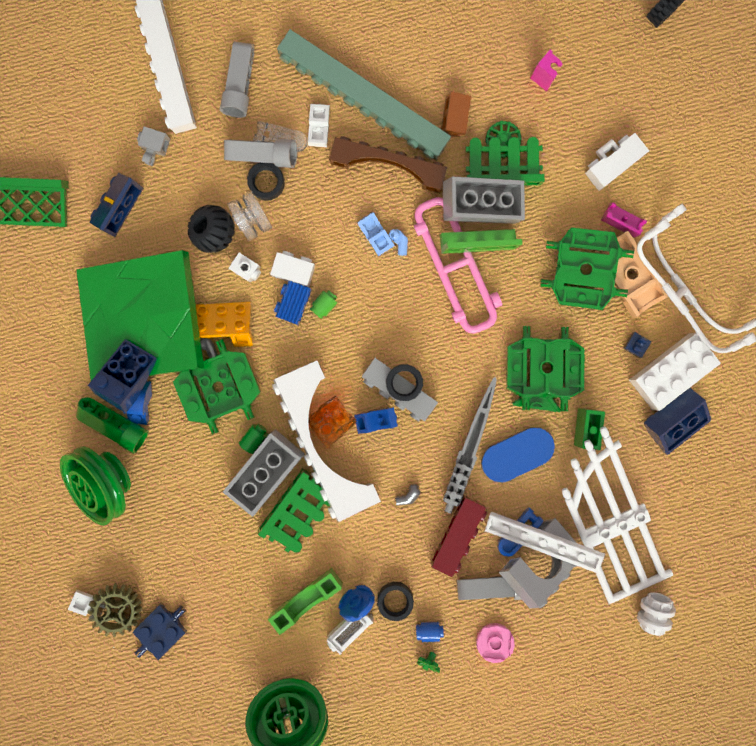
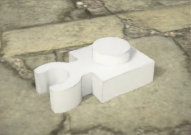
[68,590,105,616]

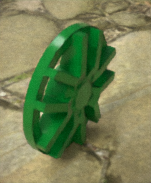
[485,121,522,158]

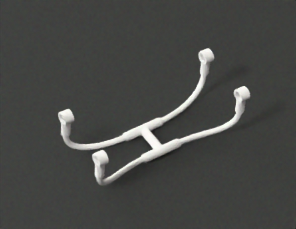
[637,203,756,353]

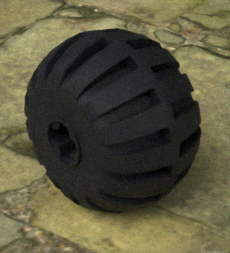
[187,205,235,253]

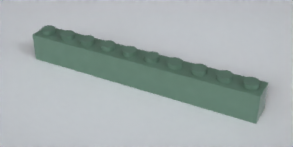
[277,29,451,160]

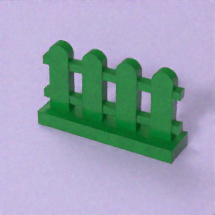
[465,137,545,186]
[258,468,330,553]

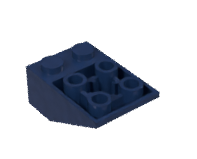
[88,339,157,413]

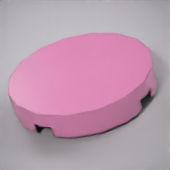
[476,623,515,663]

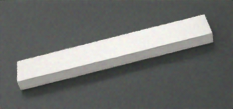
[485,512,605,573]

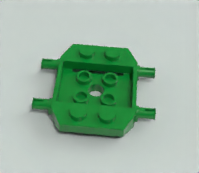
[540,227,635,310]
[506,326,585,412]
[173,339,261,435]

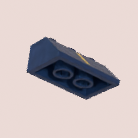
[89,172,144,237]
[644,388,712,455]

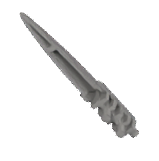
[443,377,497,513]

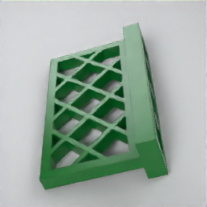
[0,177,69,227]

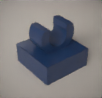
[623,332,651,358]

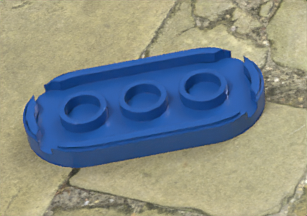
[481,427,555,482]

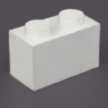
[270,251,315,288]

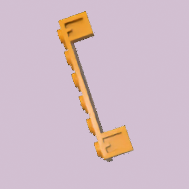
[196,302,253,347]

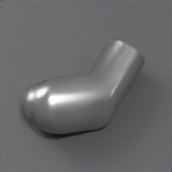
[200,338,218,359]

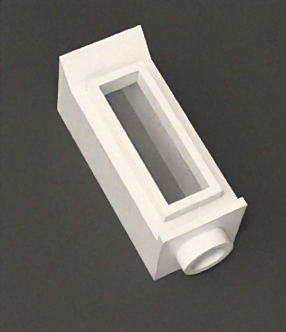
[327,614,373,655]

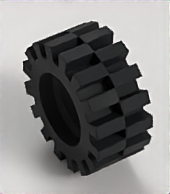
[646,0,684,28]

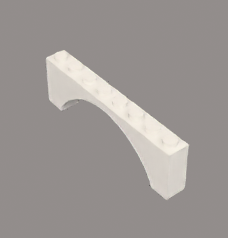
[272,361,381,522]

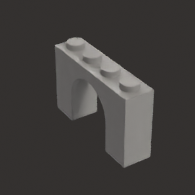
[499,518,577,609]

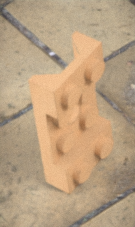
[593,231,668,318]

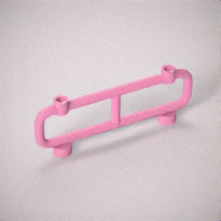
[414,197,502,334]

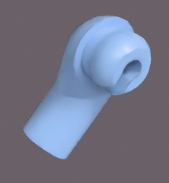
[389,229,408,256]

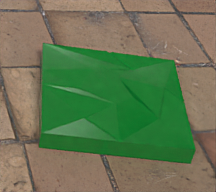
[76,250,204,381]

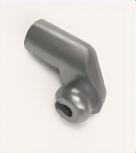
[396,484,421,506]

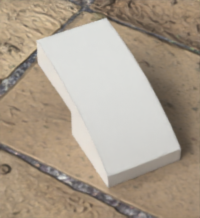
[308,104,330,147]

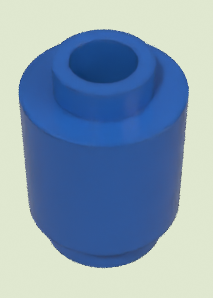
[416,622,444,642]

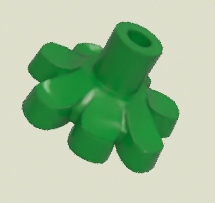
[417,652,440,673]

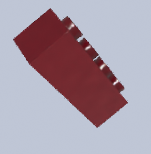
[430,495,487,578]

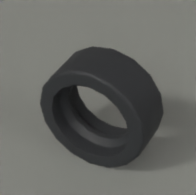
[247,162,285,201]
[386,364,423,401]
[377,581,414,621]

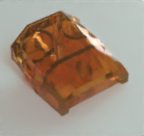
[308,395,357,449]

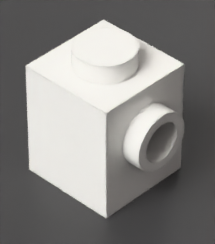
[228,253,261,283]

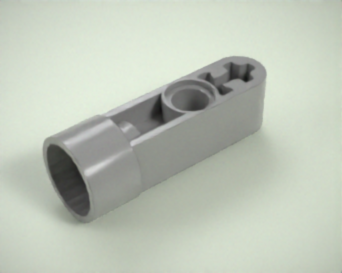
[220,41,254,118]
[224,139,297,168]
[457,577,522,600]

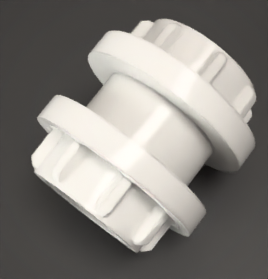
[637,593,676,636]

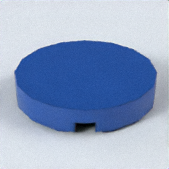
[338,585,375,622]

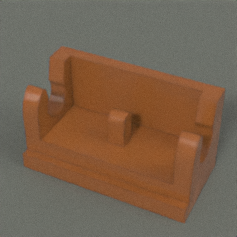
[441,91,471,137]

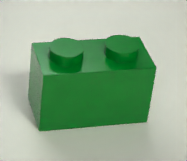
[574,408,605,450]

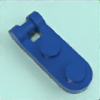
[497,507,544,557]

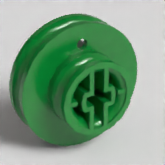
[60,446,131,526]
[245,678,329,746]

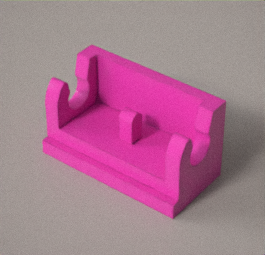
[530,49,562,91]
[601,202,647,238]

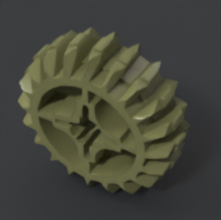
[87,584,142,637]

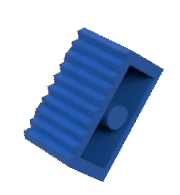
[274,281,312,326]

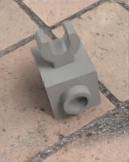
[137,127,170,166]

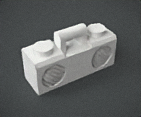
[585,133,649,191]

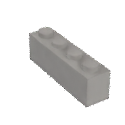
[362,358,438,422]

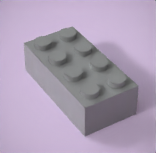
[443,177,525,224]
[223,429,305,517]

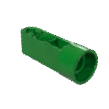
[76,397,149,454]

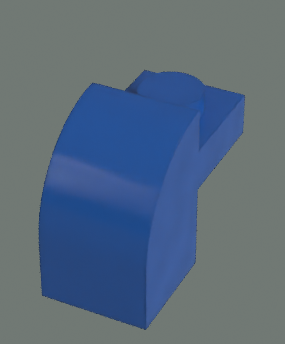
[126,381,152,425]
[354,408,398,434]

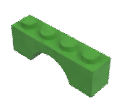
[268,568,343,635]

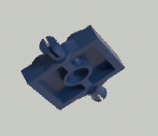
[132,604,187,660]

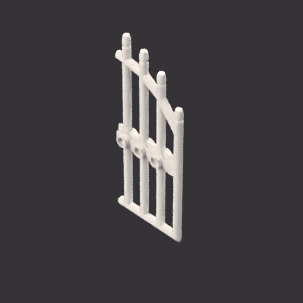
[562,427,673,605]

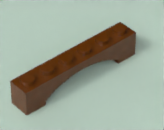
[329,136,447,194]

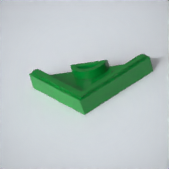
[511,397,561,413]

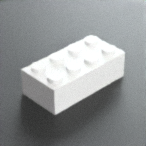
[629,333,721,411]

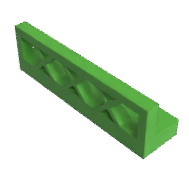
[440,229,523,254]

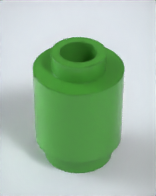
[310,290,337,319]

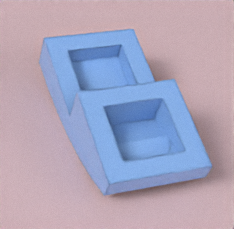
[357,212,395,256]

